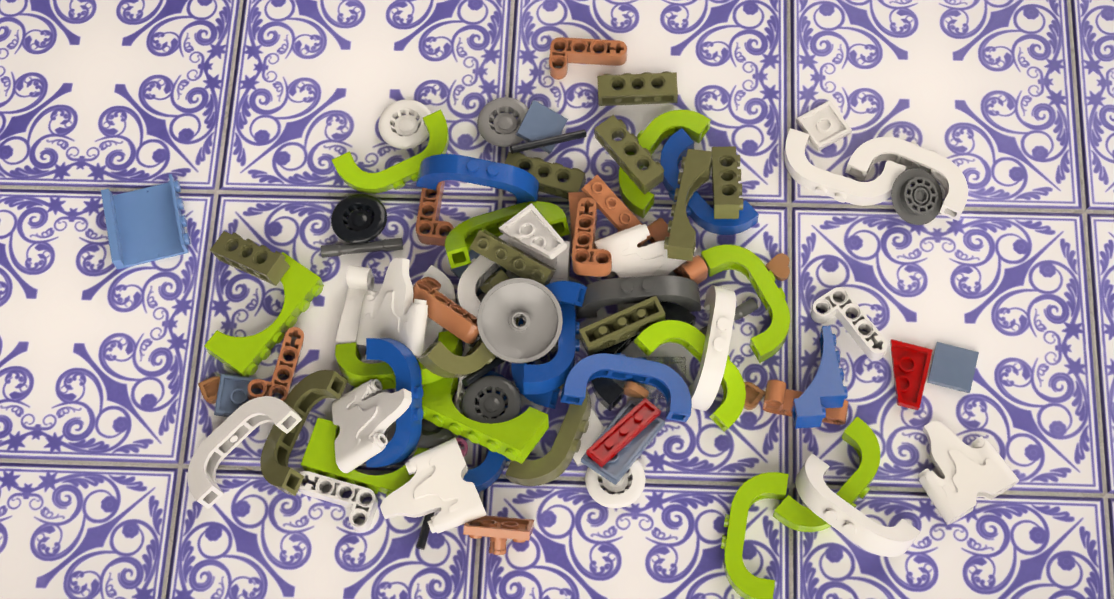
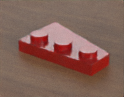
[890,339,933,410]

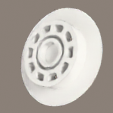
[378,99,431,149]
[585,459,646,508]

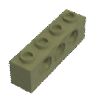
[597,71,678,106]
[594,115,664,194]
[711,146,743,219]
[504,152,586,200]
[470,230,556,286]
[210,231,290,286]
[579,296,665,356]

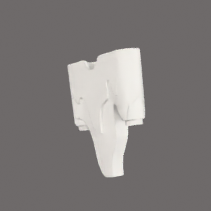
[594,224,696,310]
[356,257,428,356]
[332,379,412,473]
[918,421,1019,525]
[380,438,487,534]

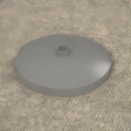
[477,278,563,364]

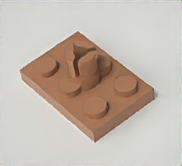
[463,515,534,555]

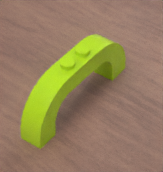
[332,109,449,194]
[619,110,711,218]
[445,201,570,269]
[700,245,790,363]
[634,320,746,432]
[335,331,463,390]
[773,416,881,532]
[721,472,789,599]

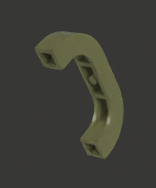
[418,269,519,378]
[260,370,348,496]
[505,384,591,486]

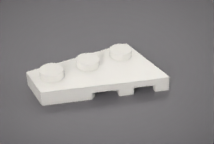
[499,203,568,260]

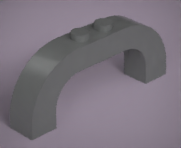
[576,275,701,319]

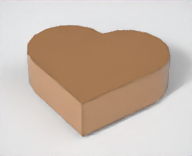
[765,253,790,281]
[198,376,220,404]
[623,381,649,399]
[744,382,765,410]

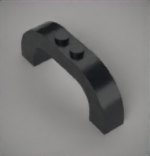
[591,301,696,411]

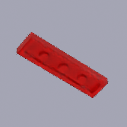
[586,398,661,467]

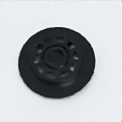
[331,194,387,244]

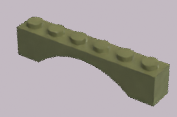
[664,149,712,261]

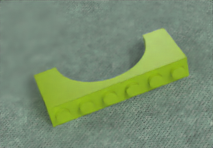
[204,252,324,377]
[422,377,549,464]
[301,417,430,496]

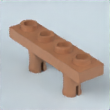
[581,175,653,247]

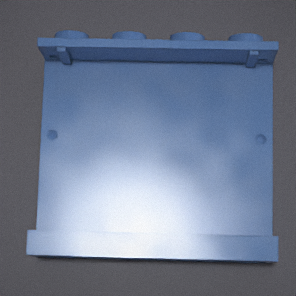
[101,174,191,269]

